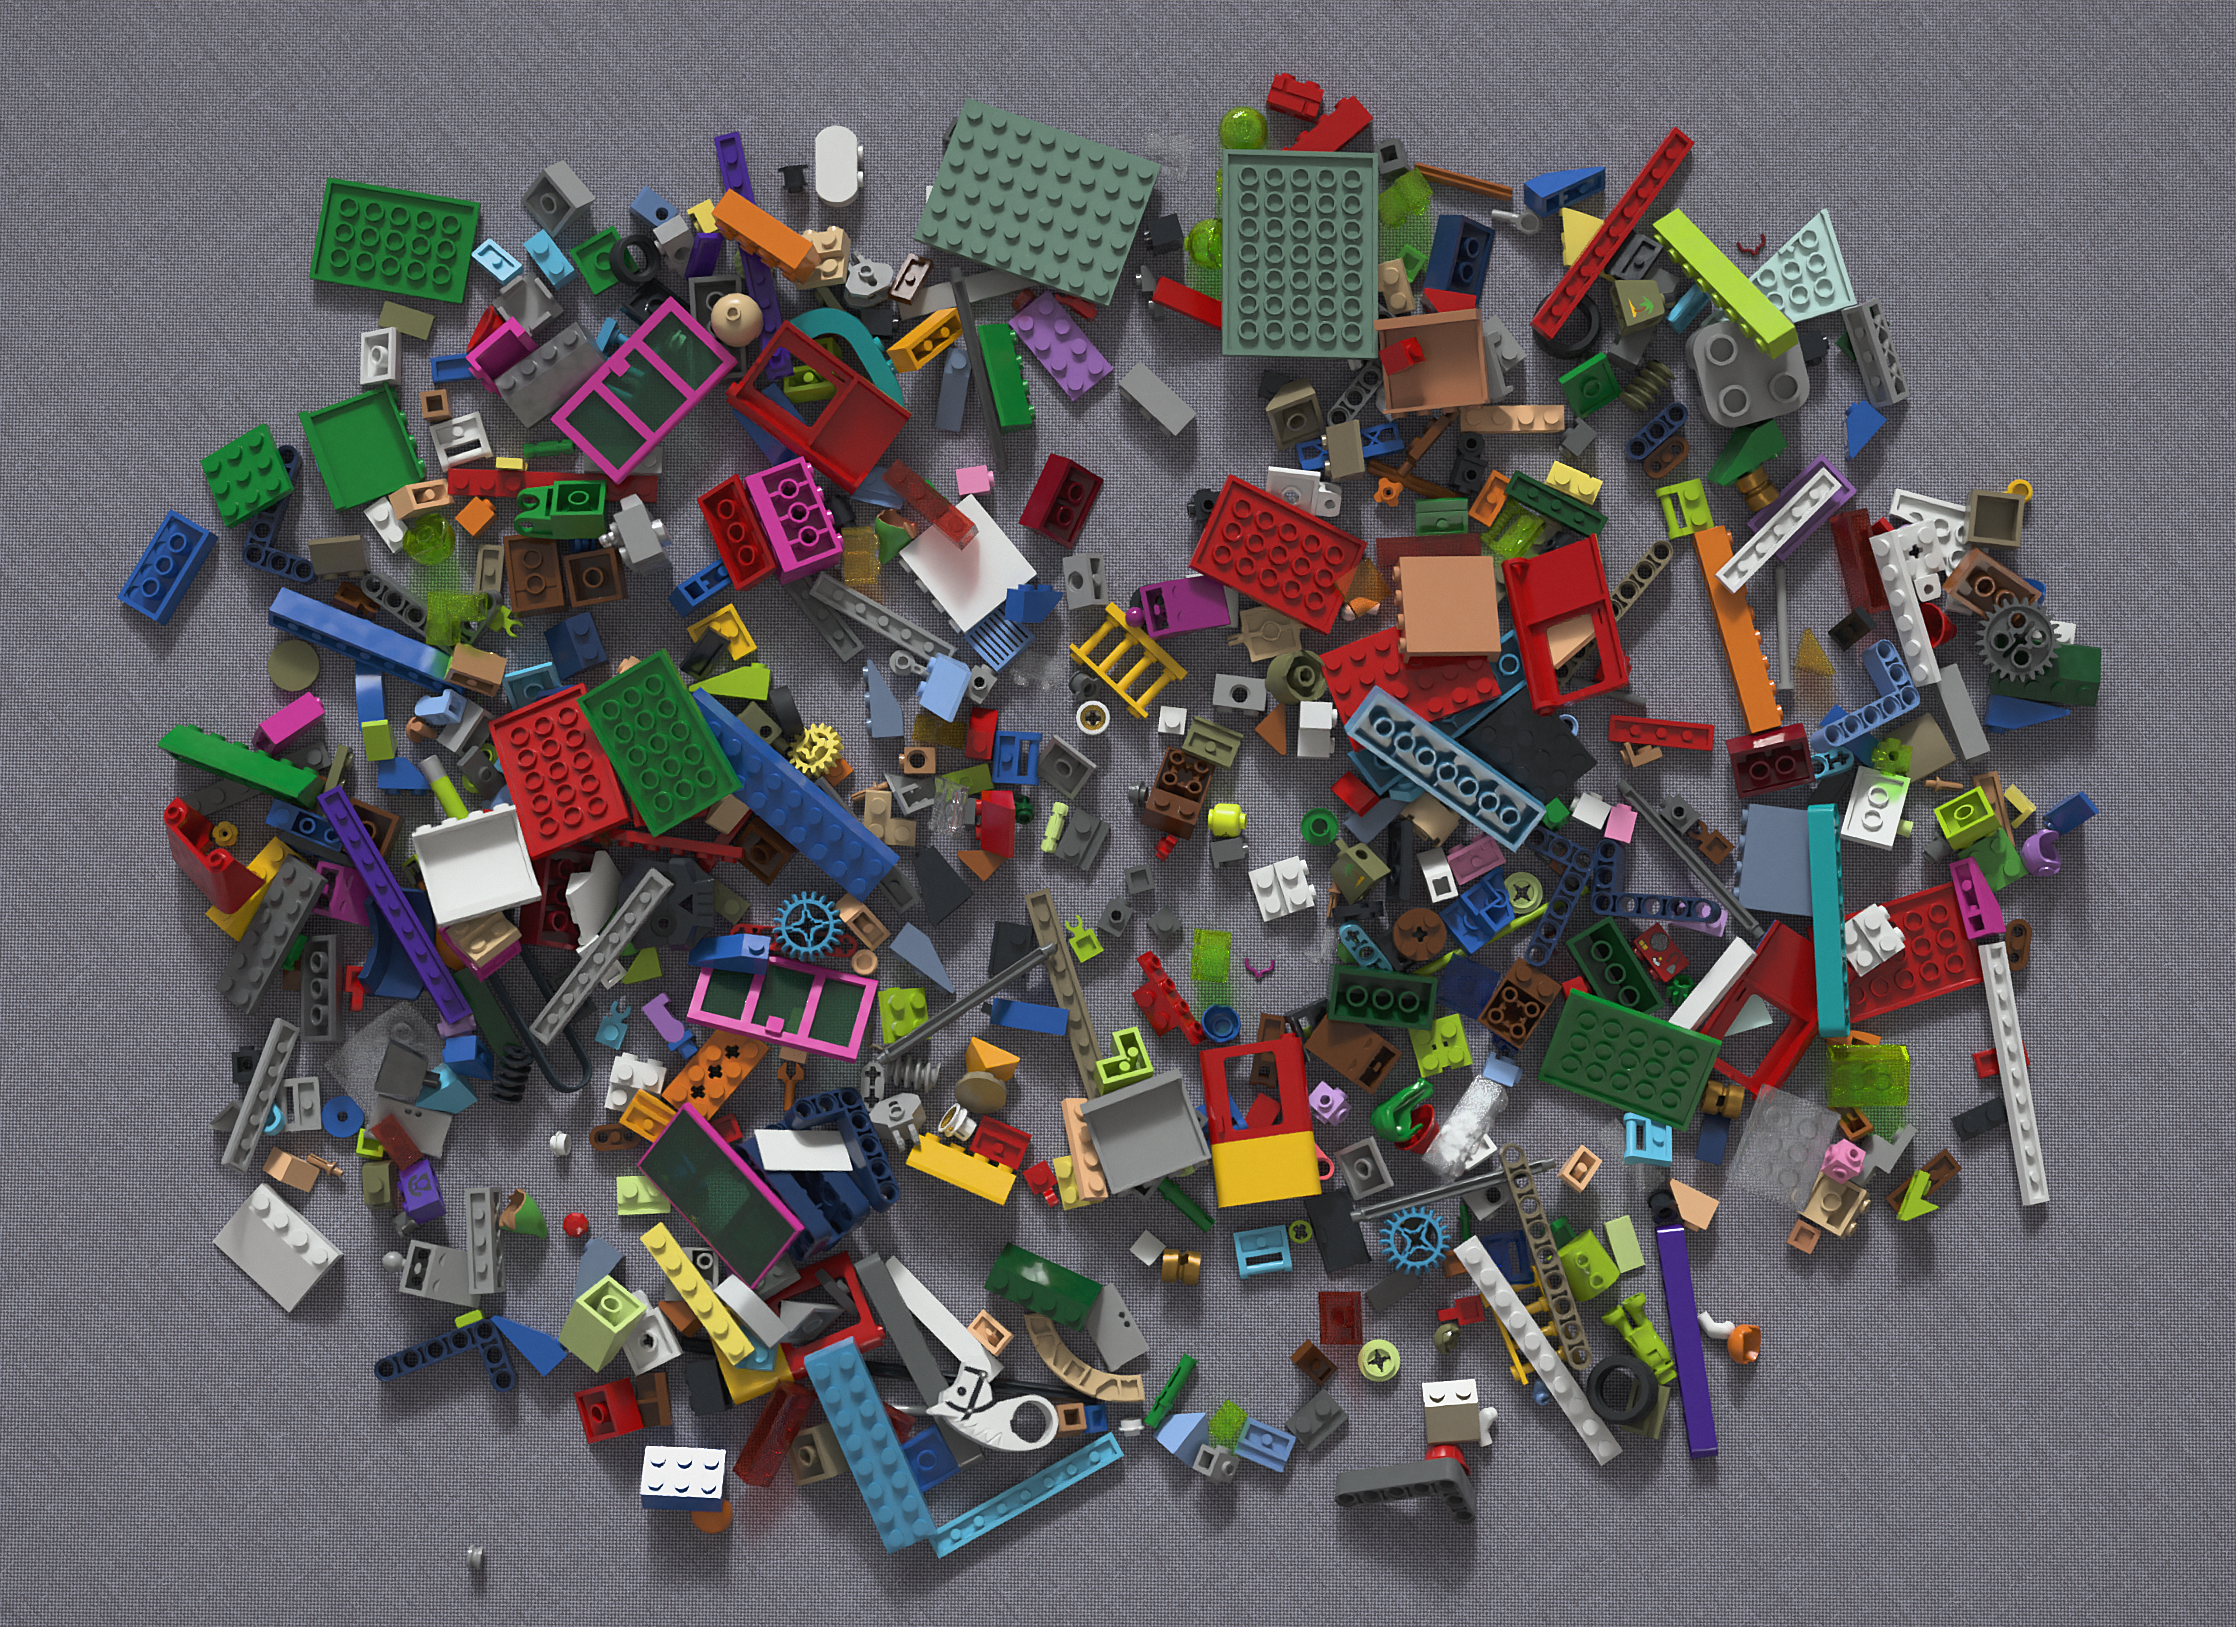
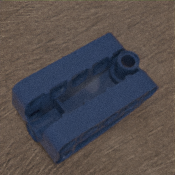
[734,1119,871,1262]

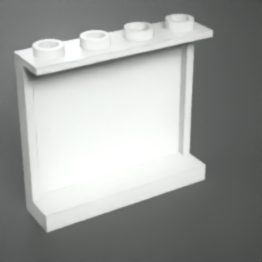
[898,494,1038,635]
[412,803,542,929]

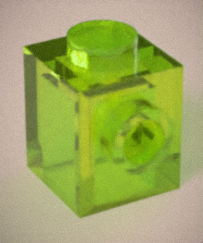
[1208,1397,1248,1440]

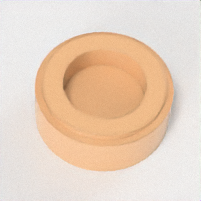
[851,949,878,976]

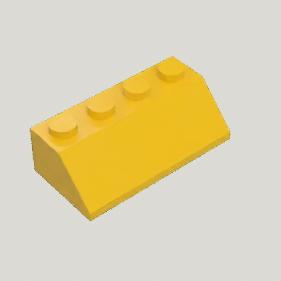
[205,835,316,943]
[906,1132,1017,1205]

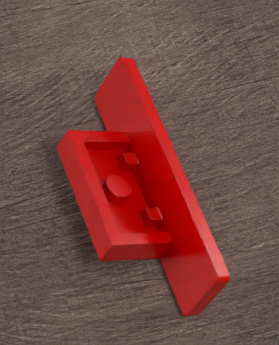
[1131,951,1206,1047]

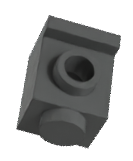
[1374,138,1412,182]
[1557,417,1598,461]
[1658,794,1701,835]
[1210,838,1250,870]
[1096,896,1134,939]

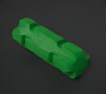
[523,439,574,459]

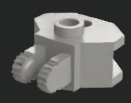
[843,250,894,309]
[869,1093,927,1152]

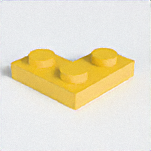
[686,603,758,662]

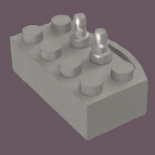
[599,493,673,577]

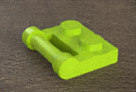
[1655,478,1714,540]

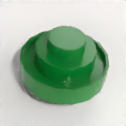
[1300,808,1339,846]

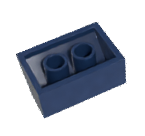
[1423,215,1495,305]

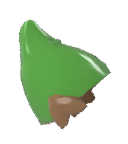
[874,509,918,564]
[499,1188,548,1239]

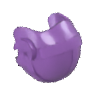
[2021,829,2061,877]

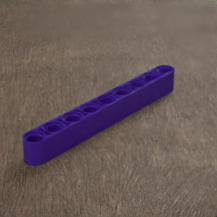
[1654,1222,1718,1459]

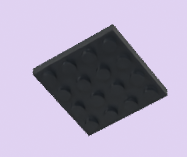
[1457,686,1598,807]

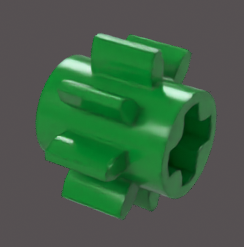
[1665,975,1698,1007]

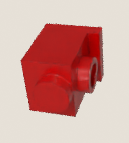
[1560,976,1592,1003]

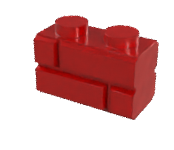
[1265,73,1324,124]

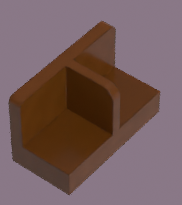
[636,1371,674,1427]

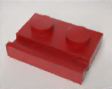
[969,1115,1032,1170]

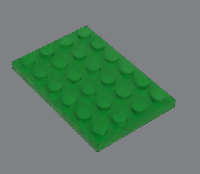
[309,177,481,305]
[576,648,743,837]
[1537,988,1722,1132]

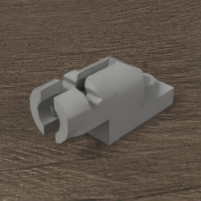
[1848,1124,1917,1189]

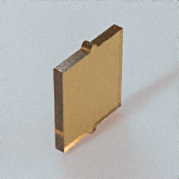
[1334,557,1392,618]

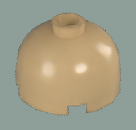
[711,293,764,347]

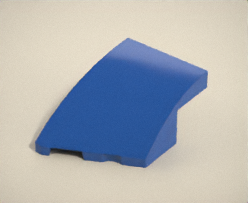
[1438,865,1515,957]

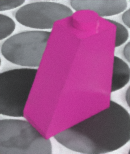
[251,692,325,759]

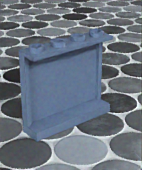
[1732,804,1843,917]

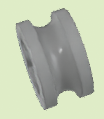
[467,1545,484,1570]

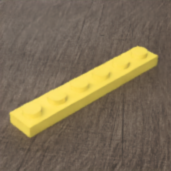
[640,1222,756,1366]

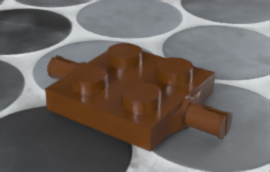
[1396,408,1461,479]

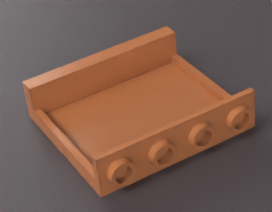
[1374,308,1490,419]
[1392,556,1501,663]

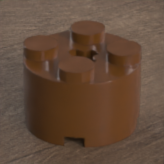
[1391,908,1446,962]

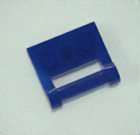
[1480,1230,1535,1286]

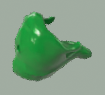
[1370,1078,1434,1142]

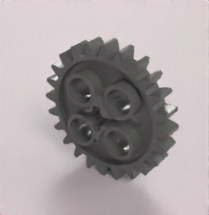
[1974,597,2062,682]

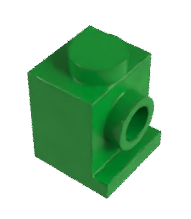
[1539,797,1571,833]

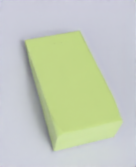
[1602,1215,1645,1273]

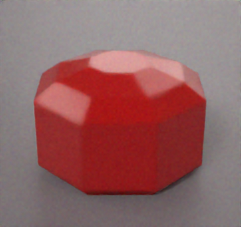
[563,1212,589,1238]

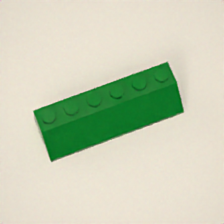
[157,724,325,811]

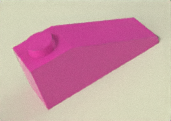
[1949,857,2006,940]

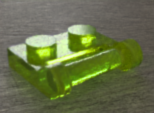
[1478,499,1547,560]

